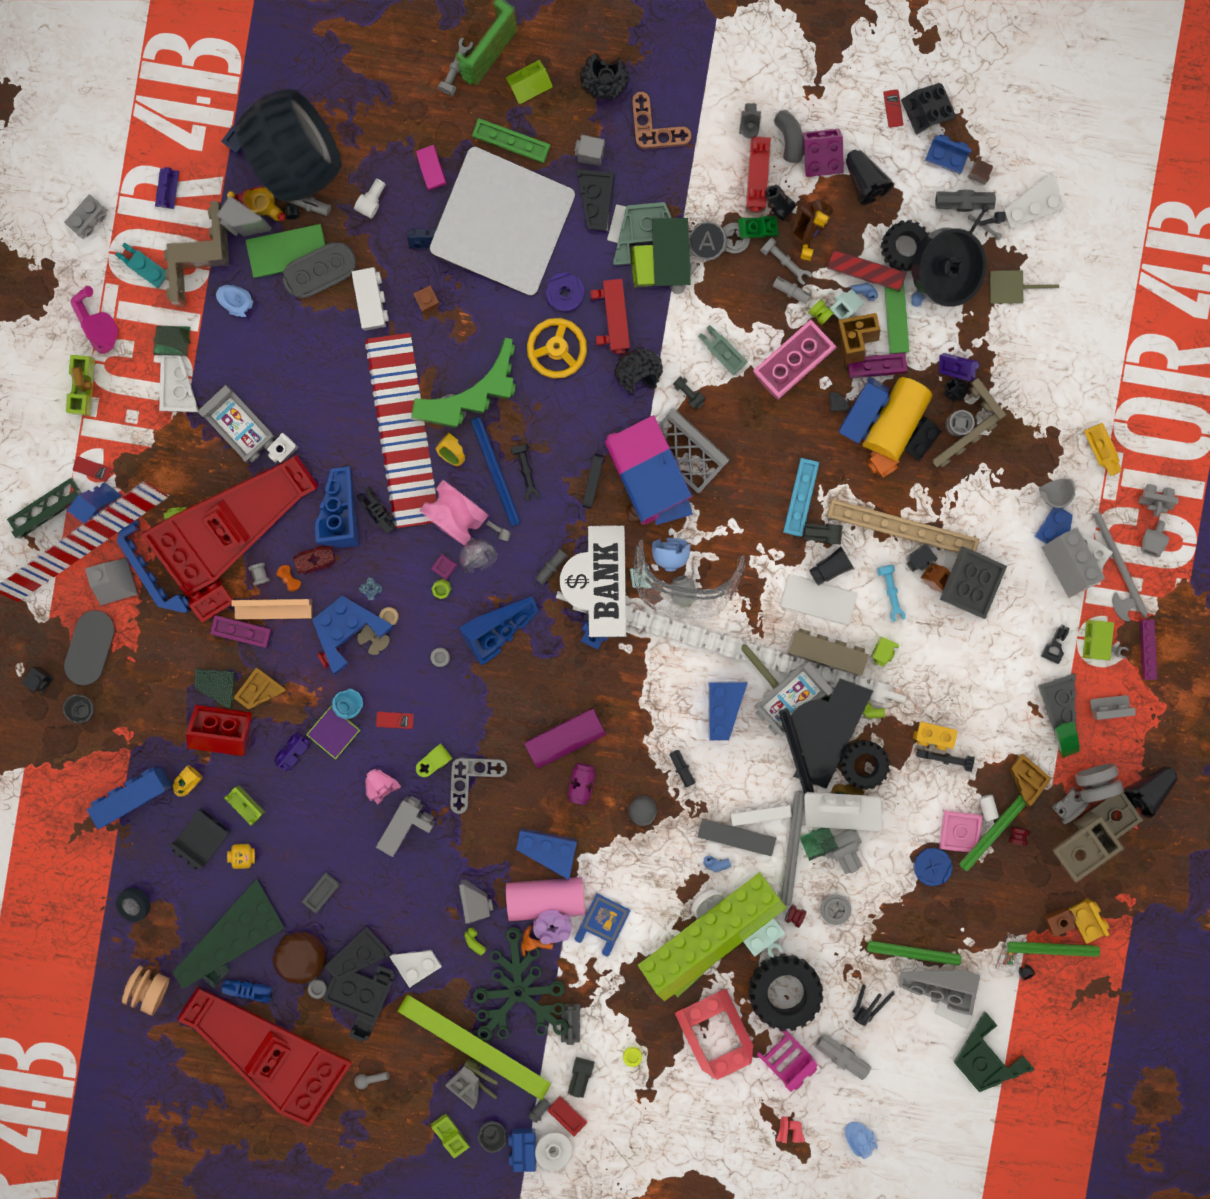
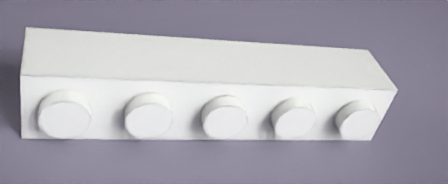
[730,802,792,826]

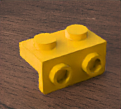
[913,721,958,751]

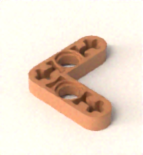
[632,92,691,149]

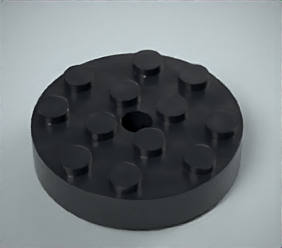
[912,227,987,307]

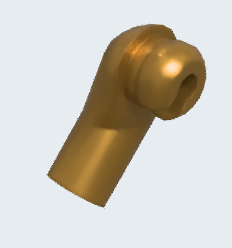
[71,367,92,392]

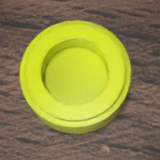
[623,1046,642,1067]

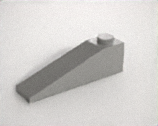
[899,970,980,1015]

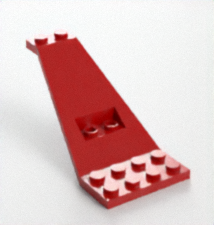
[141,455,318,597]
[177,986,352,1127]

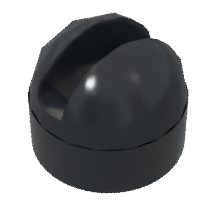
[284,204,300,220]
[1018,964,1036,981]

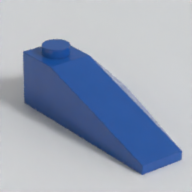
[459,597,539,666]

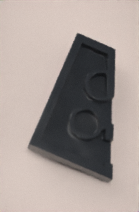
[576,169,615,232]

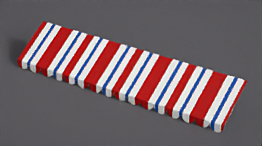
[365,333,437,528]
[0,481,169,602]

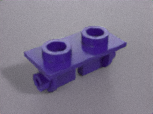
[155,167,179,209]
[274,731,310,771]

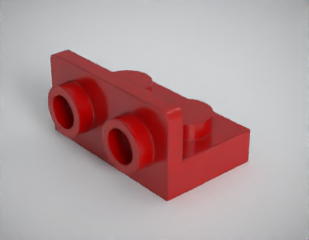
[188,579,234,623]

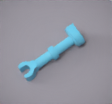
[876,564,906,622]

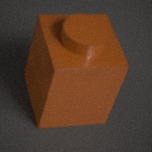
[413,285,441,314]

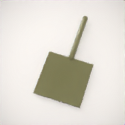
[990,270,1060,304]

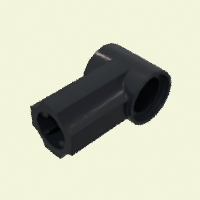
[765,184,797,221]

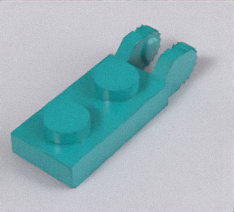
[115,242,166,289]

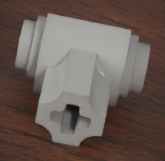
[821,830,863,874]

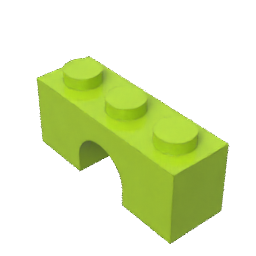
[66,355,95,416]

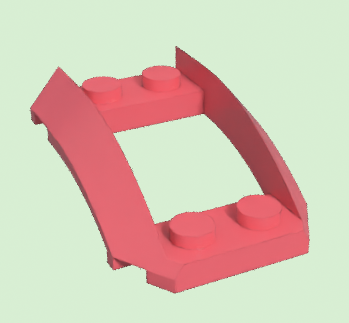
[675,989,753,1080]

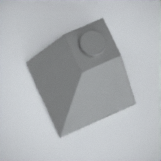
[85,558,138,605]
[459,879,493,923]

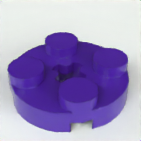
[546,272,584,312]

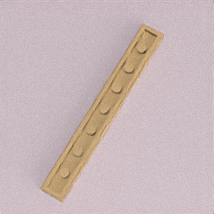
[826,499,980,553]

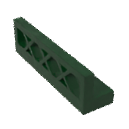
[7,478,82,539]

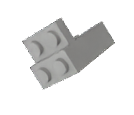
[376,796,436,857]

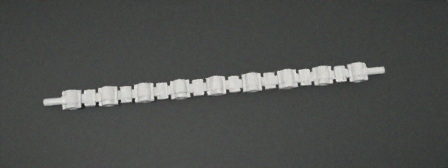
[556,591,906,703]

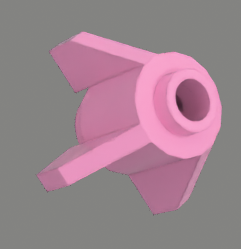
[365,769,401,805]

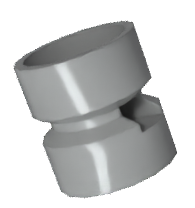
[945,410,975,437]

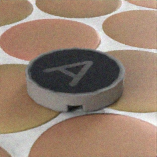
[689,221,728,261]

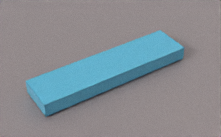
[783,458,820,537]

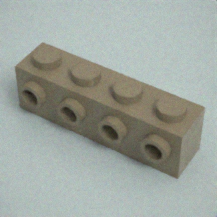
[787,628,869,676]

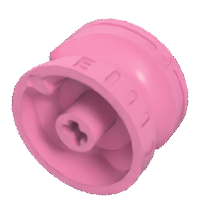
[419,480,489,546]

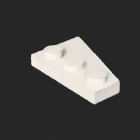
[159,353,198,412]

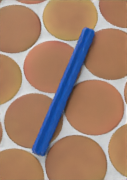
[471,417,520,526]

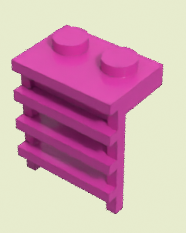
[757,1030,818,1092]

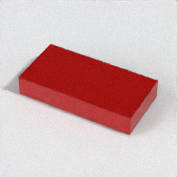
[547,1095,587,1137]

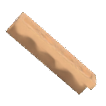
[232,599,313,619]

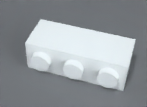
[351,267,389,331]

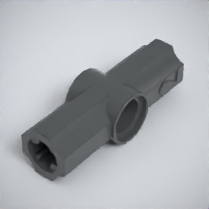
[935,189,996,212]

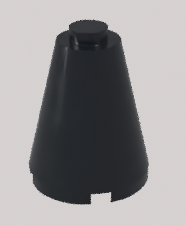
[845,149,894,205]
[1124,767,1177,818]

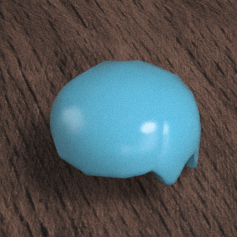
[332,689,363,719]

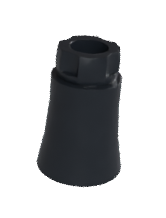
[809,546,854,586]

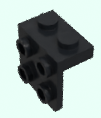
[901,83,956,135]

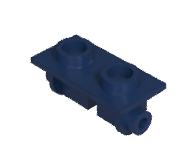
[407,229,437,249]

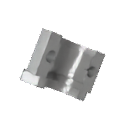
[1051,787,1089,824]

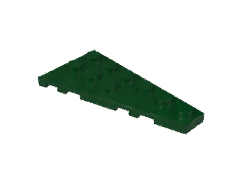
[173,879,285,989]

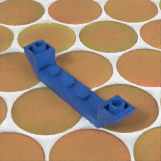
[117,519,191,613]

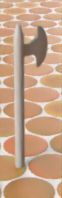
[1093,511,1148,622]

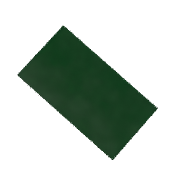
[652,218,691,286]

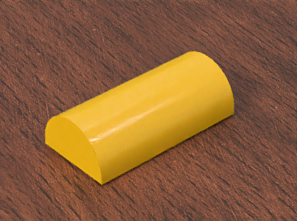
[863,377,932,462]

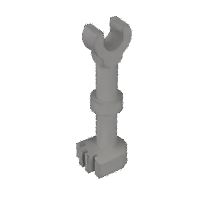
[437,38,473,96]
[760,237,812,285]

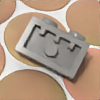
[64,194,108,239]
[1090,695,1136,720]

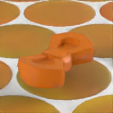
[276,565,301,592]

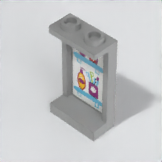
[198,385,276,463]
[755,660,834,736]

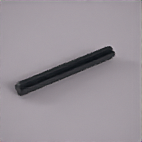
[779,708,814,794]

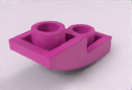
[416,145,447,190]

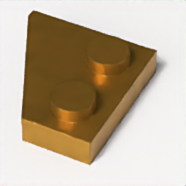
[234,667,287,709]
[1009,754,1052,807]

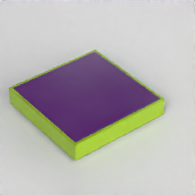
[306,705,361,760]

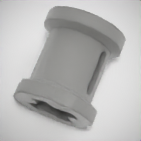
[248,563,270,586]

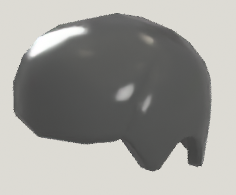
[63,694,95,724]
[628,795,658,826]
[477,1121,507,1153]

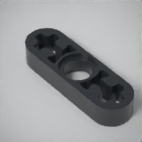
[582,453,604,509]

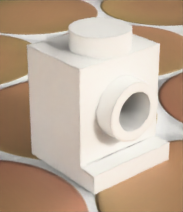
[267,433,299,463]

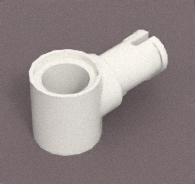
[354,179,385,219]

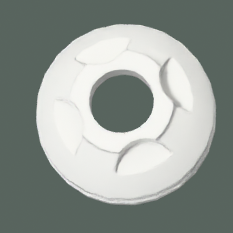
[692,889,724,919]

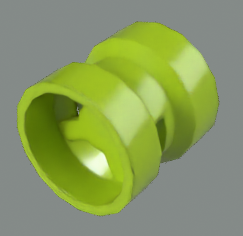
[808,299,833,326]

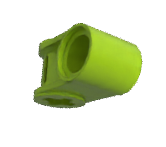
[416,744,453,777]

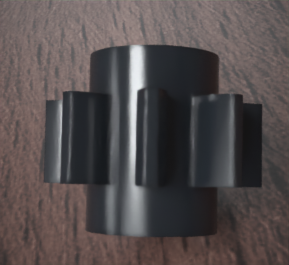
[943,378,968,402]

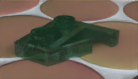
[194,668,235,709]

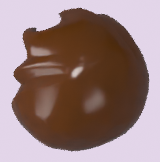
[272,931,327,984]

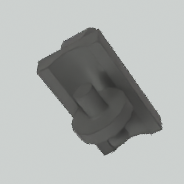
[739,103,761,139]

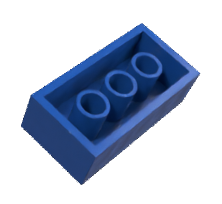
[87,766,173,830]

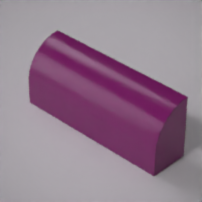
[524,708,606,769]

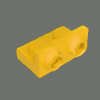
[1068,898,1110,944]

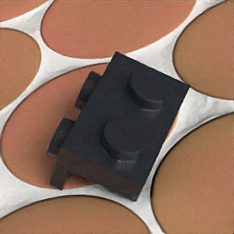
[904,416,942,461]

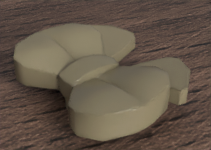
[357,625,390,655]

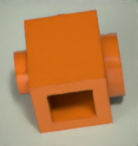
[868,451,900,478]

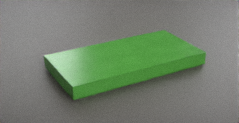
[245,224,326,279]

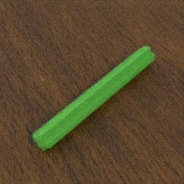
[959,795,1026,871]
[867,941,962,966]
[1006,941,1100,957]

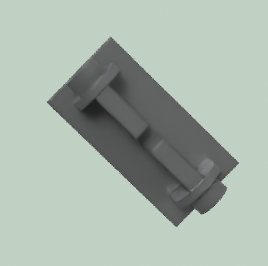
[561,1004,580,1045]

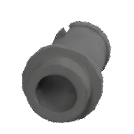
[528,1098,551,1123]

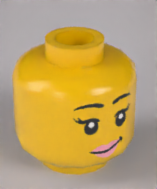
[227,844,255,869]

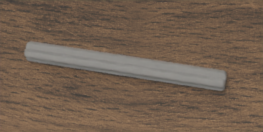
[781,791,805,905]

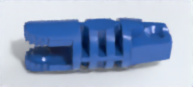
[222,980,272,1003]

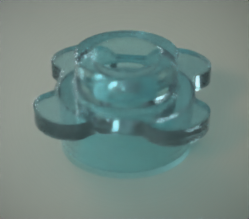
[359,577,382,600]

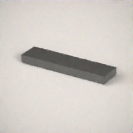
[697,818,777,857]

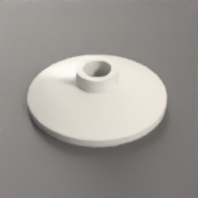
[535,1132,572,1171]

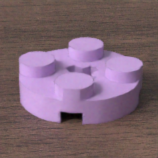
[533,910,572,944]

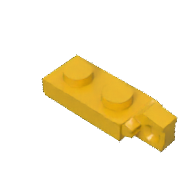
[1084,422,1122,476]

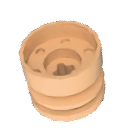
[122,965,170,1016]

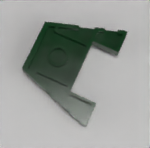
[953,1011,1034,1092]

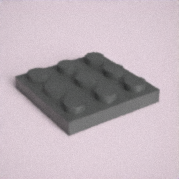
[940,546,1007,619]

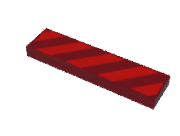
[827,250,907,292]

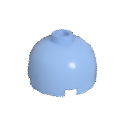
[652,538,691,571]

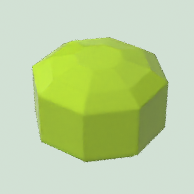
[432,579,452,599]

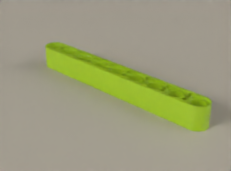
[397,994,552,1100]

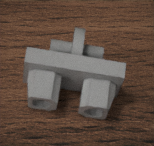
[1138,484,1179,517]

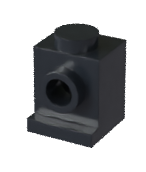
[905,544,938,572]
[22,667,54,693]

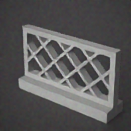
[659,408,730,494]

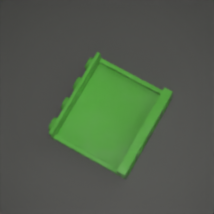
[456,0,518,86]

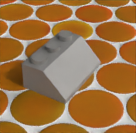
[216,196,272,237]
[1041,527,1105,598]

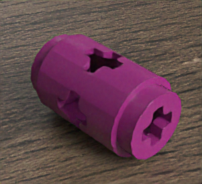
[567,763,596,805]

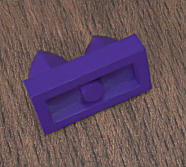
[939,353,980,381]

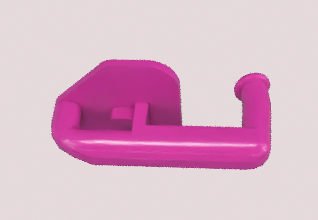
[71,286,118,354]

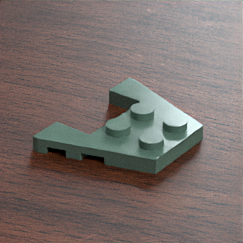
[613,202,672,266]

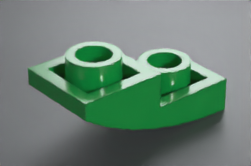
[738,216,779,238]
[1055,722,1080,758]

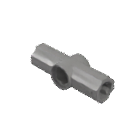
[815,1033,872,1081]

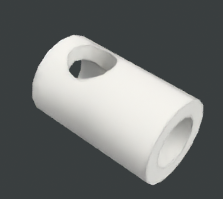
[979,795,999,821]

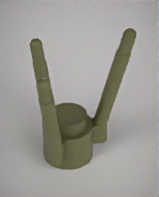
[464,1058,498,1099]

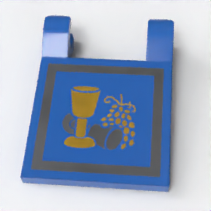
[574,893,631,957]

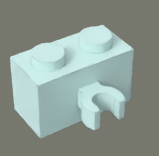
[743,918,785,958]

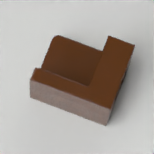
[967,156,993,185]

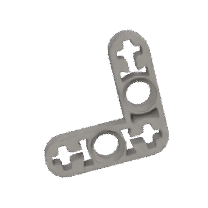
[450,758,508,814]

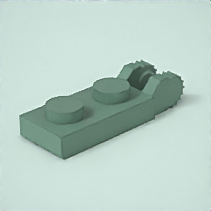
[698,325,748,376]

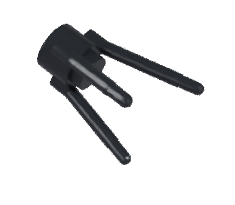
[852,984,895,1026]

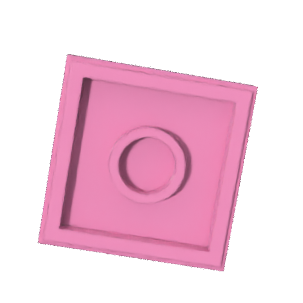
[939,810,983,852]

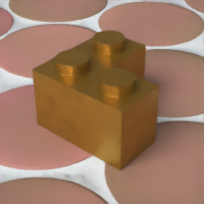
[837,313,881,364]

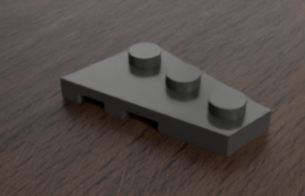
[1038,673,1076,740]

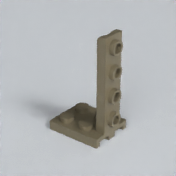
[932,378,1006,468]

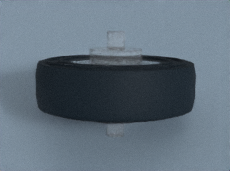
[116,887,151,922]

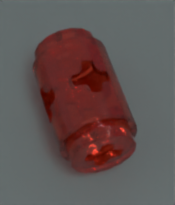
[293,545,336,575]

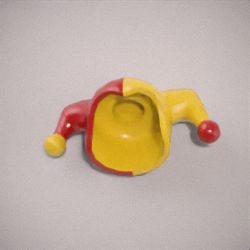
[227,186,286,221]

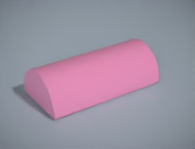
[753,320,837,400]
[506,877,585,921]

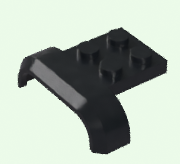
[323,964,395,1042]

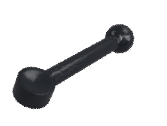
[969,205,989,233]

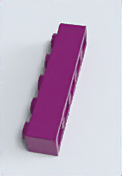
[1139,619,1157,680]

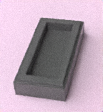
[302,872,341,914]

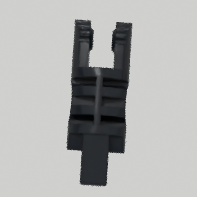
[356,487,396,534]

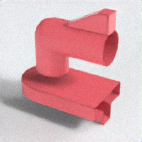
[776,1116,805,1143]

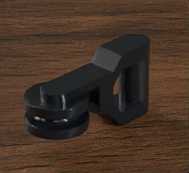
[1041,624,1070,664]

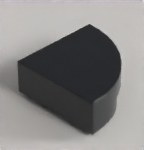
[829,392,850,411]

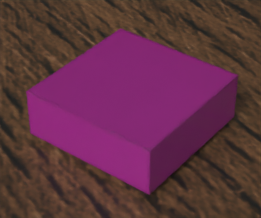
[431,554,458,580]

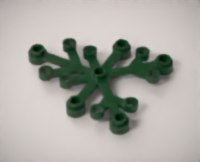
[473,926,569,1042]

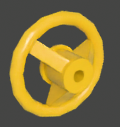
[527,318,587,379]

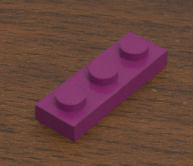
[848,353,908,379]
[210,615,272,648]

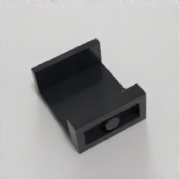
[170,808,231,870]

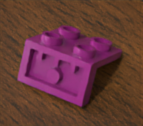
[803,129,844,177]

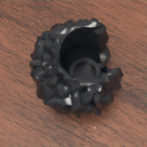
[580,53,630,101]
[614,347,663,396]

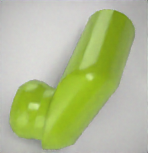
[863,701,885,719]
[464,927,486,956]

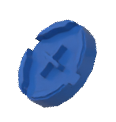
[913,847,953,886]

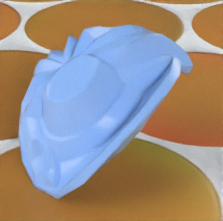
[216,285,253,317]
[845,1122,878,1159]

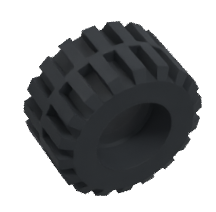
[881,220,929,272]
[840,740,890,790]

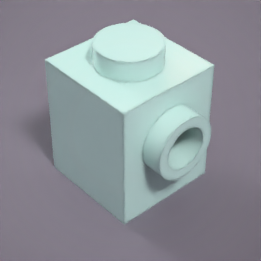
[830,289,864,319]

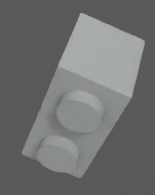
[575,135,604,167]

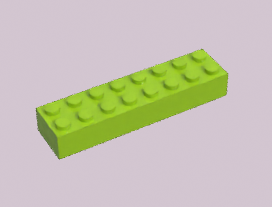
[638,872,787,1001]

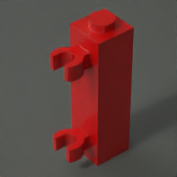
[745,137,771,213]
[590,279,630,355]

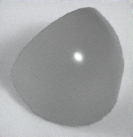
[1039,478,1075,508]

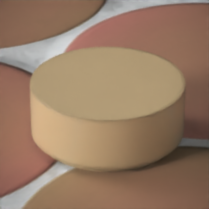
[379,607,399,626]

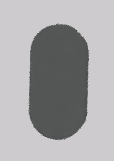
[282,242,356,298]
[64,610,116,685]

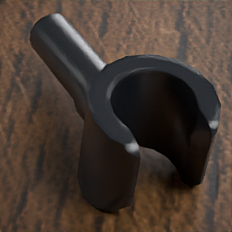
[979,212,1006,226]

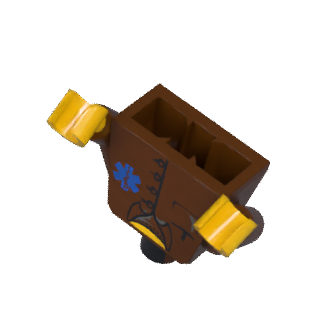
[790,199,833,261]

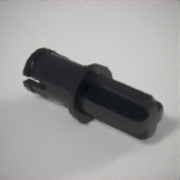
[669,750,696,788]

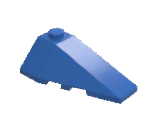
[315,466,359,548]

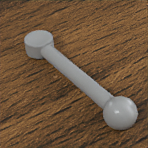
[967,214,1002,240]

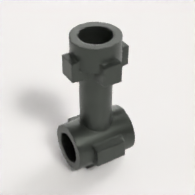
[673,376,706,410]

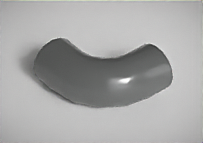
[774,110,804,163]

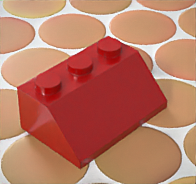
[186,705,252,756]

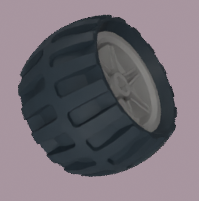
[236,89,342,202]

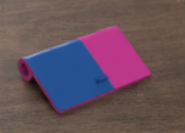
[605,415,692,524]

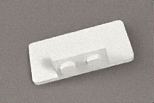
[804,792,883,831]

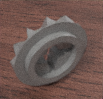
[723,223,750,254]
[821,894,851,925]

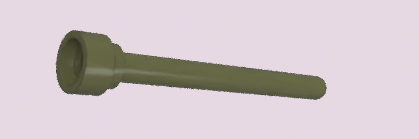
[741,644,779,689]

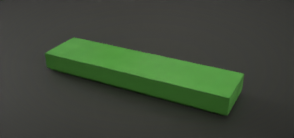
[472,118,551,164]
[884,283,910,354]

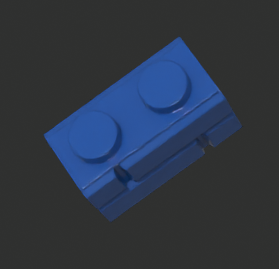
[508,1128,536,1172]

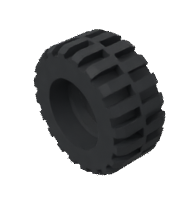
[748,954,823,1031]

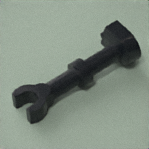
[511,444,540,501]
[916,749,975,772]

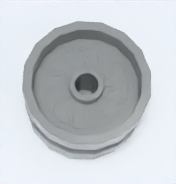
[1075,763,1124,802]

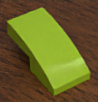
[431,1113,470,1158]

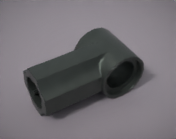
[804,523,843,545]
[568,1056,595,1098]

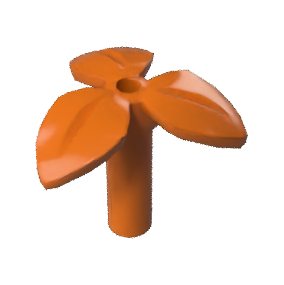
[521,924,553,957]

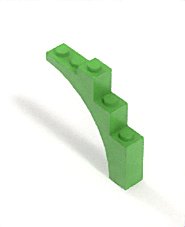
[411,338,516,428]

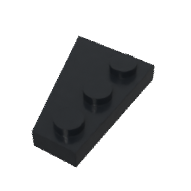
[323,926,392,981]

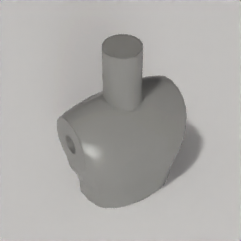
[1141,520,1169,557]

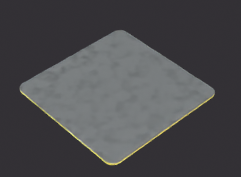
[430,147,575,295]

